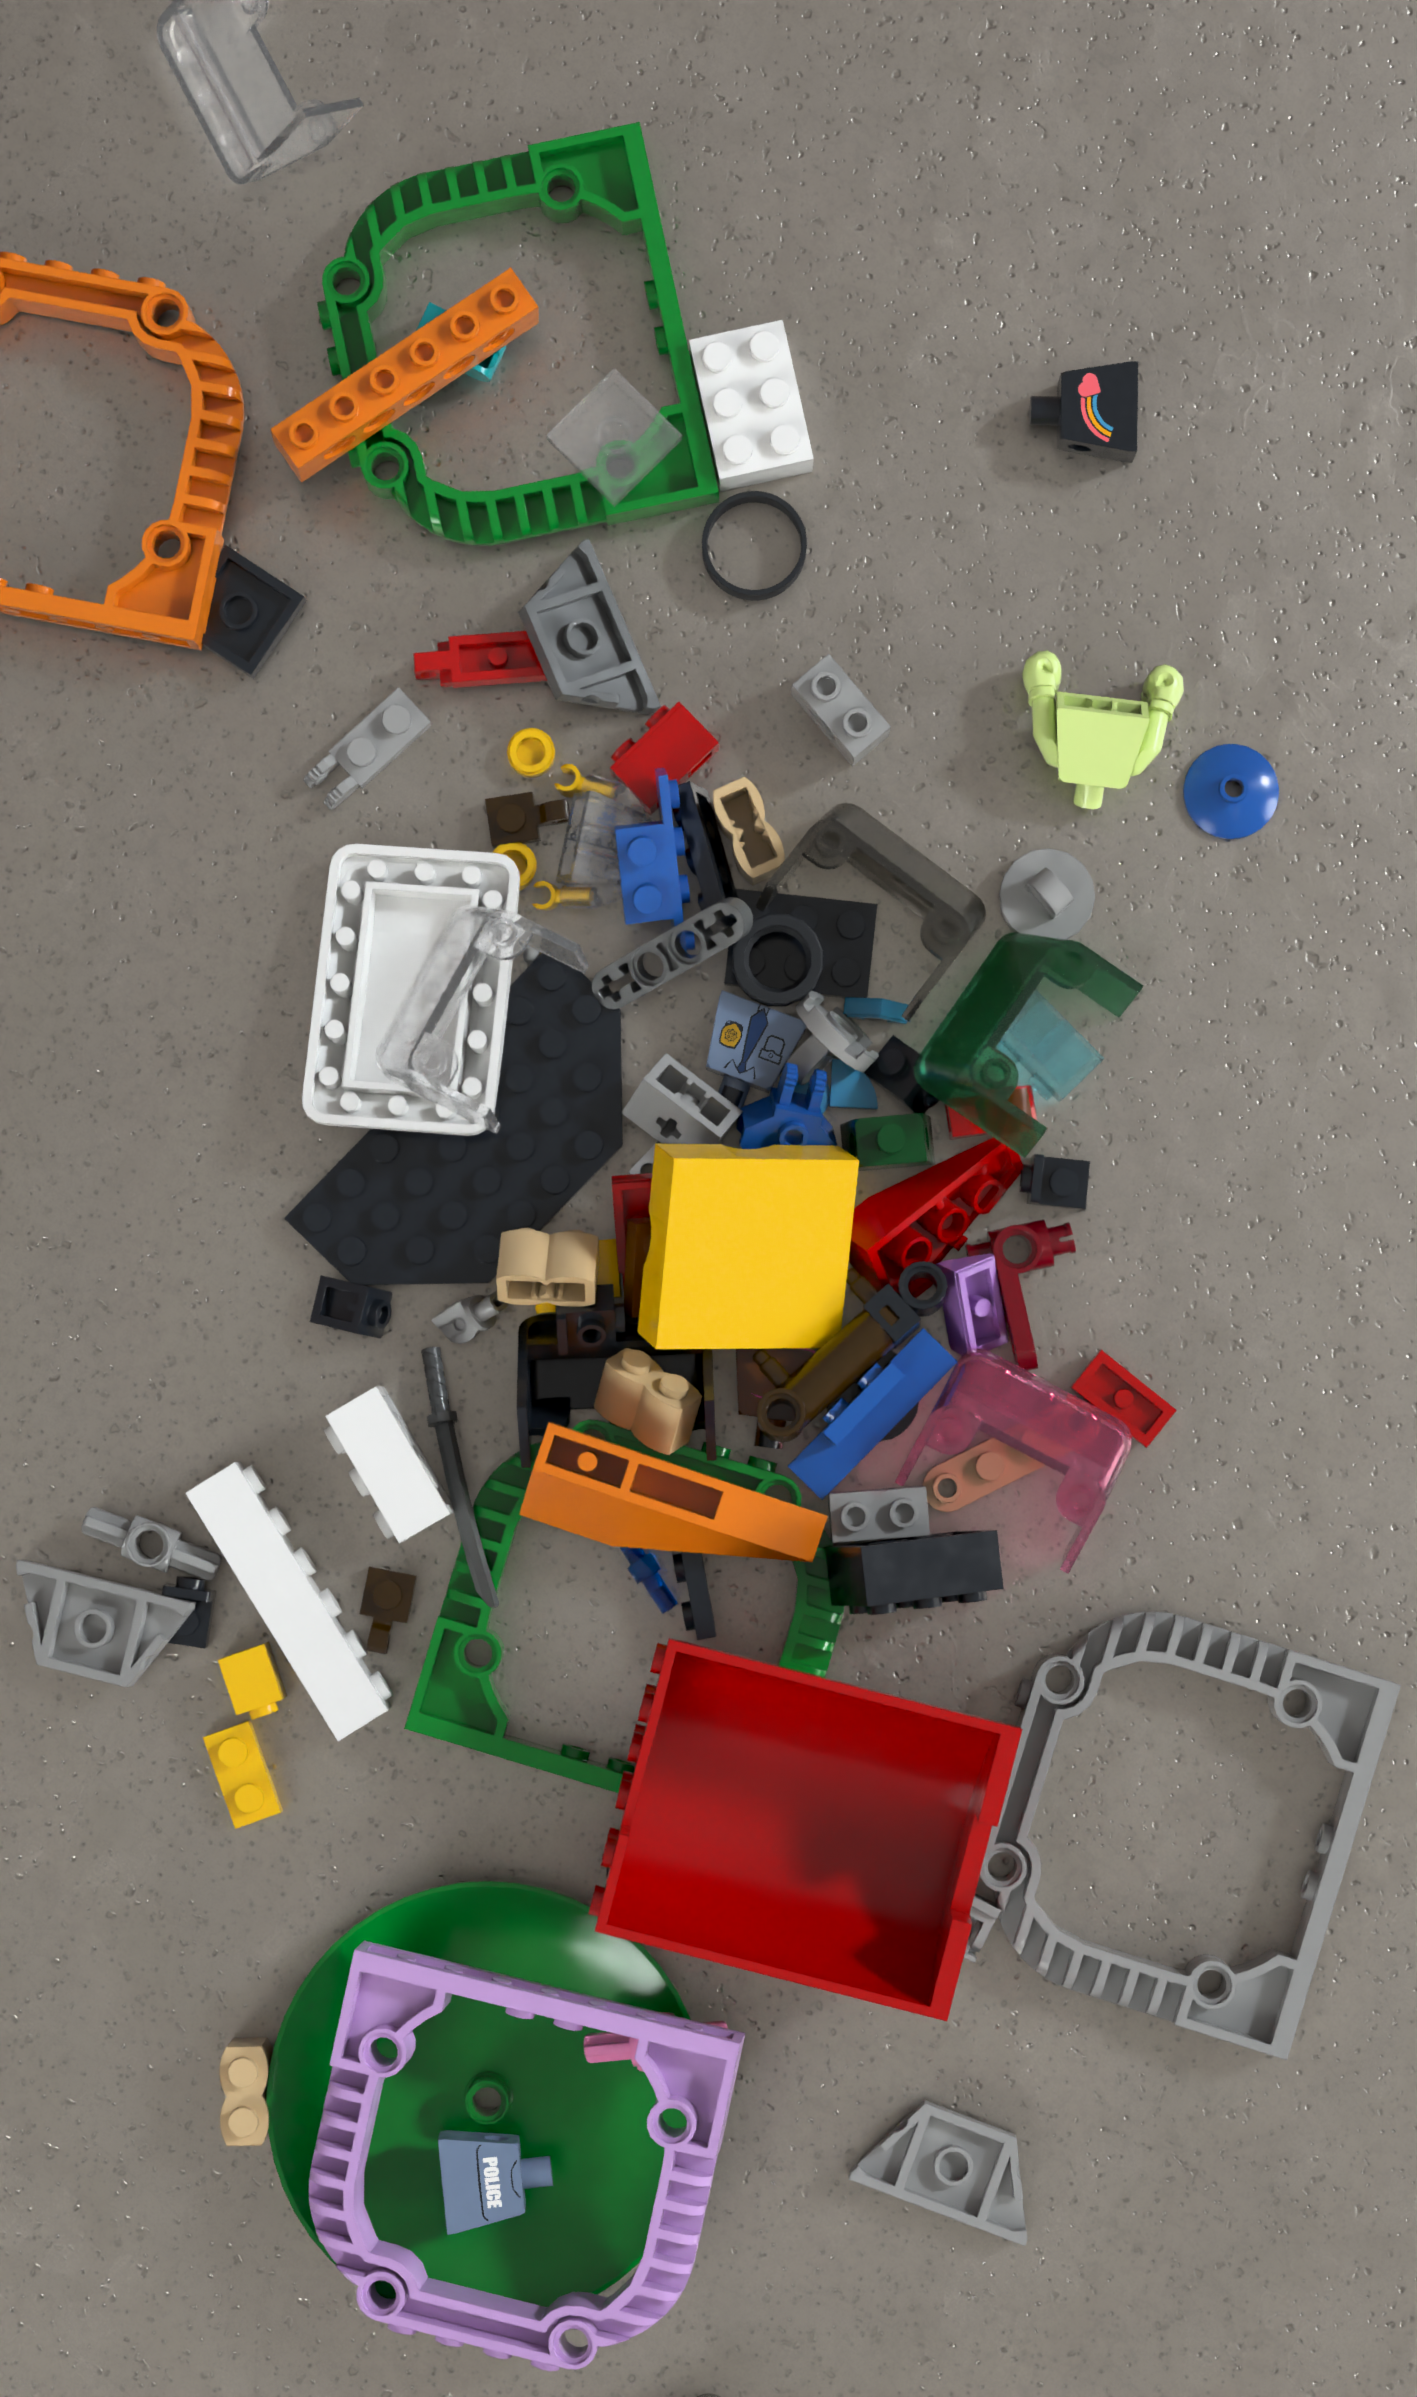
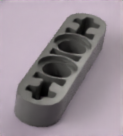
[592,897,753,1009]

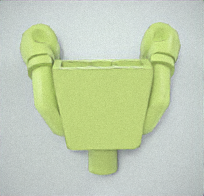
[1022,650,1184,809]

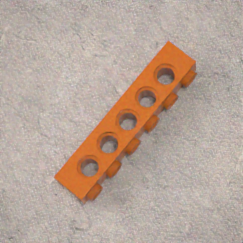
[270,267,539,483]

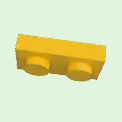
[203,1720,283,1829]

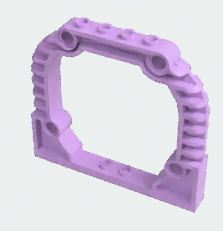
[309,1941,745,2371]

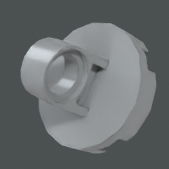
[999,848,1095,944]
[784,990,879,1086]

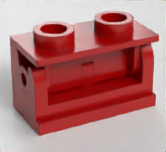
[610,702,719,816]

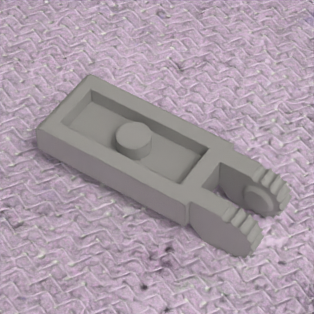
[303,687,432,810]

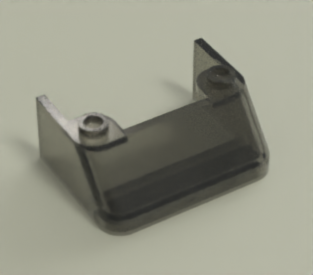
[756,803,986,1022]

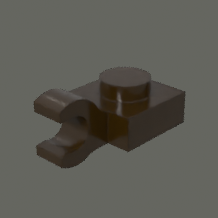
[485,792,572,848]
[359,1567,417,1654]

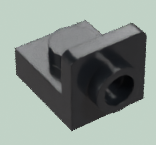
[1019,1154,1090,1210]
[310,1275,392,1338]
[162,1576,216,1649]

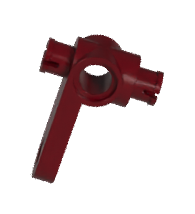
[965,1219,1076,1373]

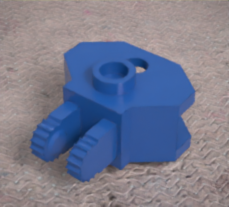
[736,1063,837,1149]

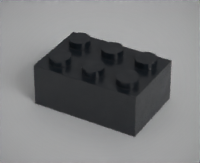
[825,1530,1004,1615]

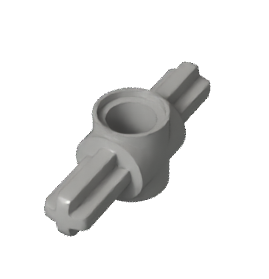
[82,1507,222,1581]

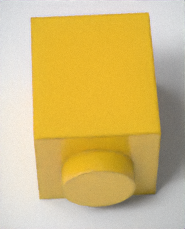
[218,1641,287,1720]

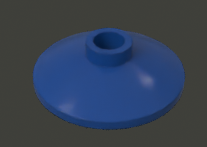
[1183,744,1279,839]

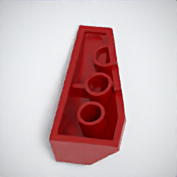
[849,1131,1022,1298]

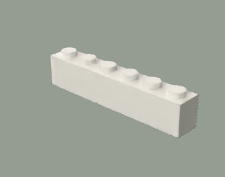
[186,1461,393,1741]

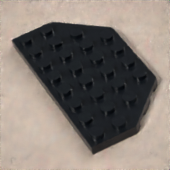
[284,943,623,1285]

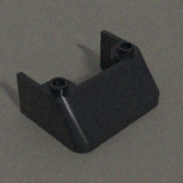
[517,1314,717,1468]

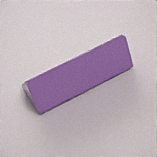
[936,1253,1009,1359]

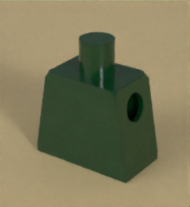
[840,1113,935,1171]

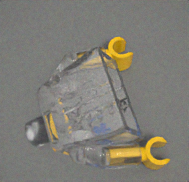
[532,764,656,911]

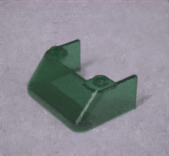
[914,932,1143,1158]

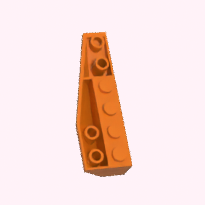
[519,1422,828,1562]

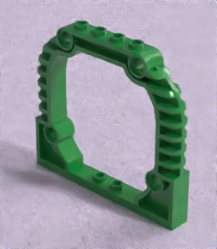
[317,122,719,546]
[404,1419,844,1793]

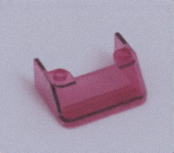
[895,1349,1132,1574]

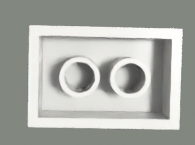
[689,320,814,492]
[324,1386,454,1543]

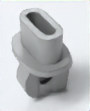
[432,1290,509,1344]

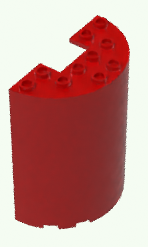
[588,1638,1023,2021]

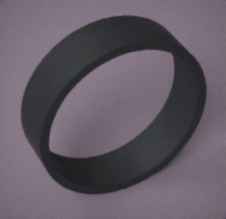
[702,491,807,601]

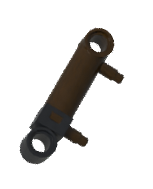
[753,1261,947,1443]

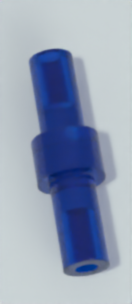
[619,1547,678,1614]

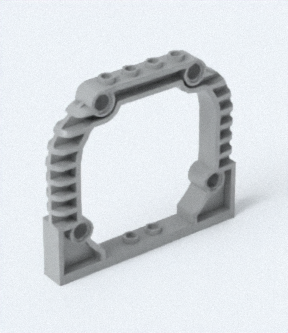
[980,1611,1401,2060]

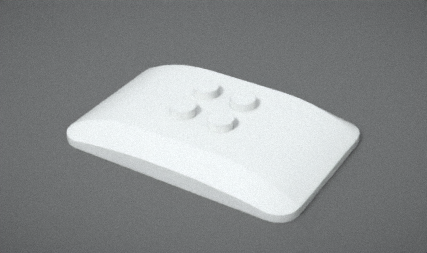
[302,844,520,1136]

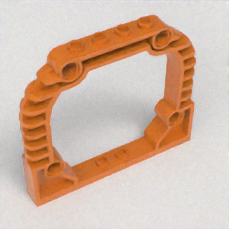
[0,251,244,651]

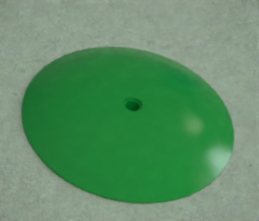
[266,1881,691,2308]

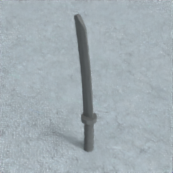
[421,1347,499,1608]

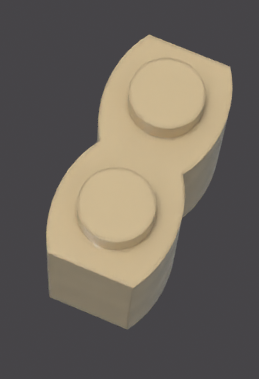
[713,777,785,885]
[496,1228,600,1307]
[594,1348,702,1455]
[219,2037,273,2146]

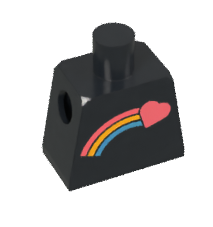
[1029,361,1138,463]

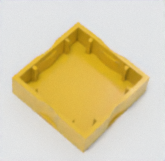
[637,1143,859,1349]

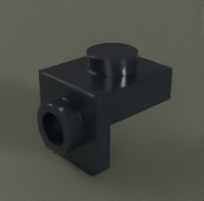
[864,1035,949,1114]

